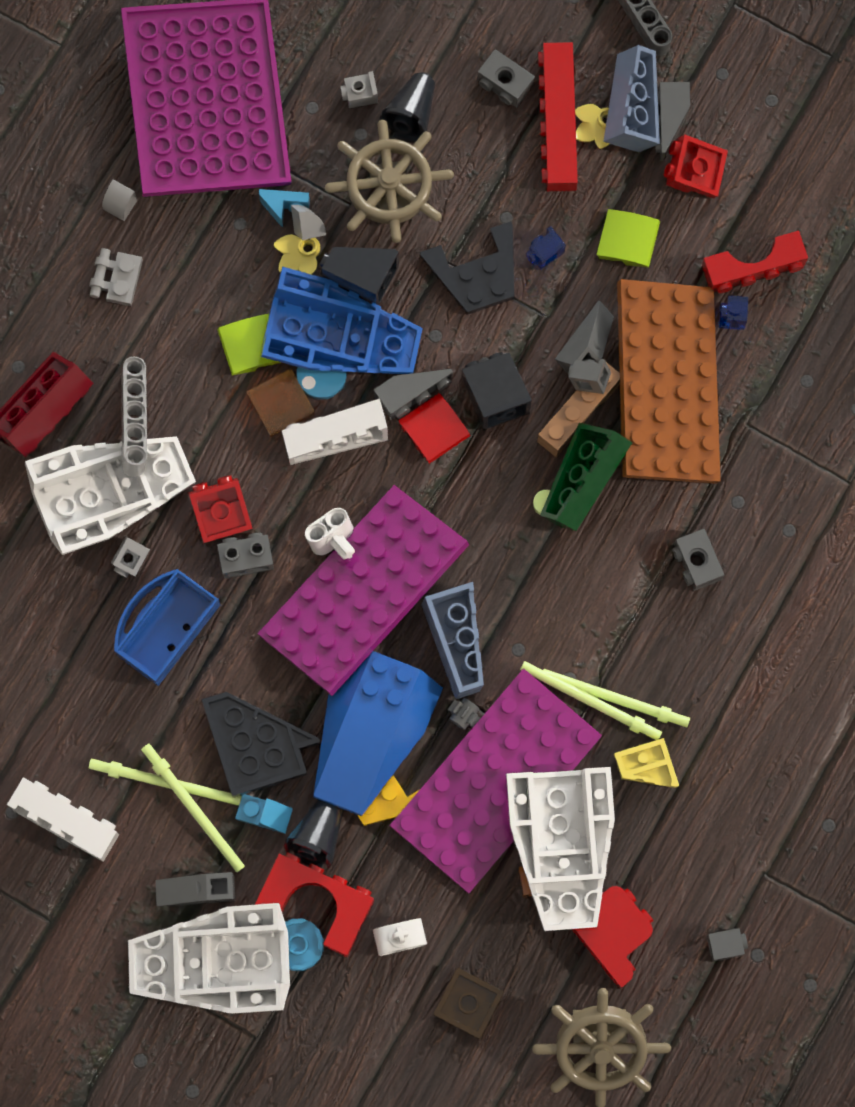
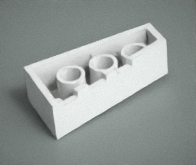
[282,399,388,465]

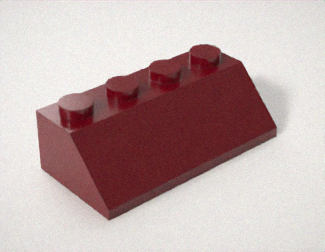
[0,352,94,457]

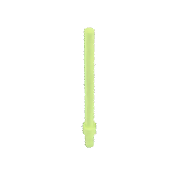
[520,661,662,740]
[543,669,690,728]
[141,744,245,872]
[89,759,242,806]

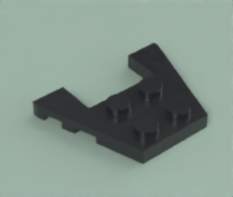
[420,221,514,315]

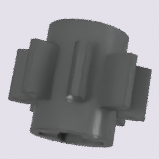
[448,698,481,730]

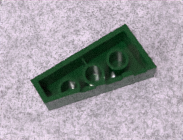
[540,423,633,531]

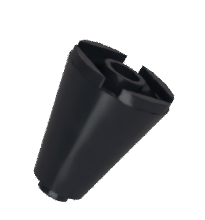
[380,72,435,143]
[283,799,343,868]

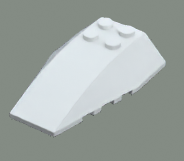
[25,437,196,555]
[506,767,615,931]
[128,903,290,1014]

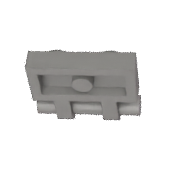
[89,248,143,306]

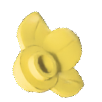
[575,104,610,149]
[274,234,320,275]

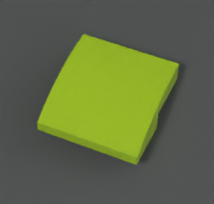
[597,209,660,268]
[217,314,281,375]

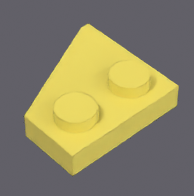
[614,738,679,788]

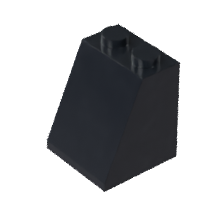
[320,247,399,305]
[462,352,532,430]

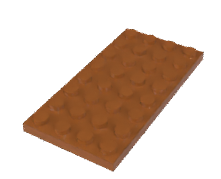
[617,279,721,484]

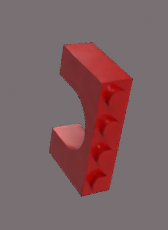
[255,852,374,958]

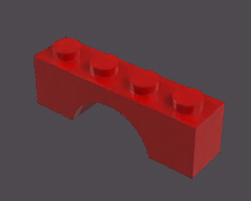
[702,231,808,293]

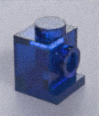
[525,226,566,269]
[719,296,748,330]

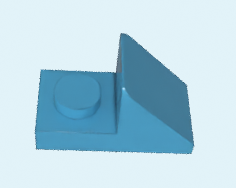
[259,189,310,227]
[235,794,293,834]

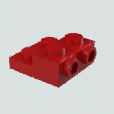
[664,134,728,199]
[189,475,253,543]

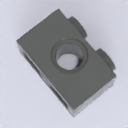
[477,49,535,108]
[672,529,724,591]

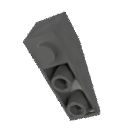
[655,82,690,161]
[555,301,614,373]
[374,369,453,420]
[156,872,235,907]

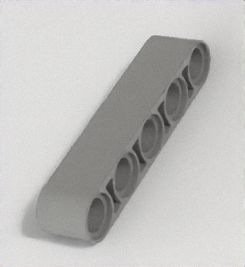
[121,356,147,477]

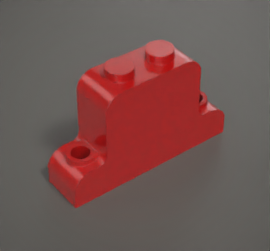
[572,886,653,989]

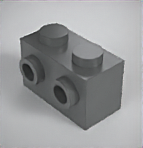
[217,533,274,579]

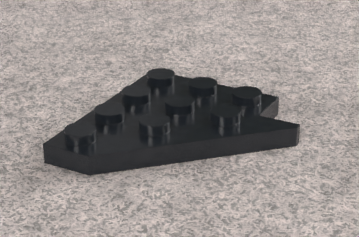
[202,692,320,798]

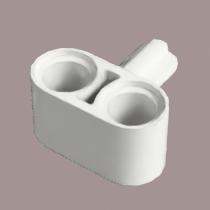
[305,508,355,560]
[373,918,427,956]

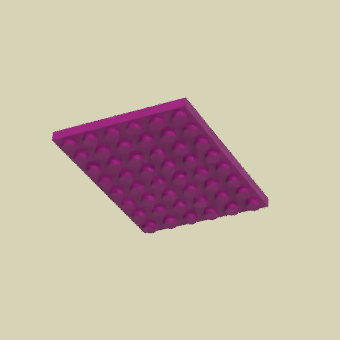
[121,0,291,197]

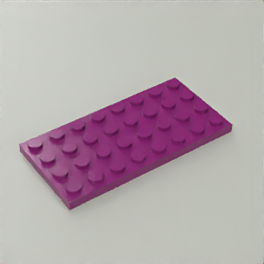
[258,485,469,696]
[389,668,602,894]

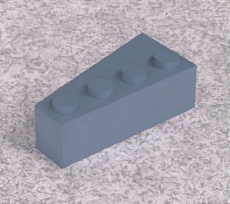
[603,45,660,152]
[421,582,484,700]

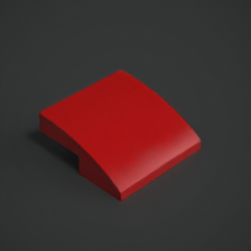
[398,393,470,464]

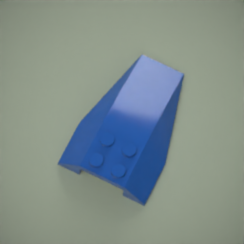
[261,267,423,374]
[313,651,443,816]

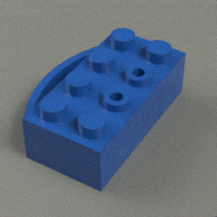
[114,569,220,686]

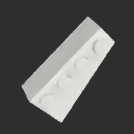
[7,777,119,862]

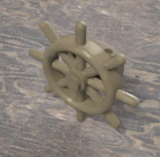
[325,120,454,243]
[532,988,671,1107]

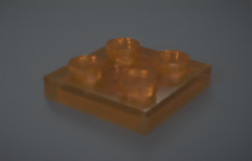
[247,369,315,437]

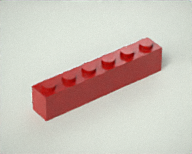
[538,42,578,192]

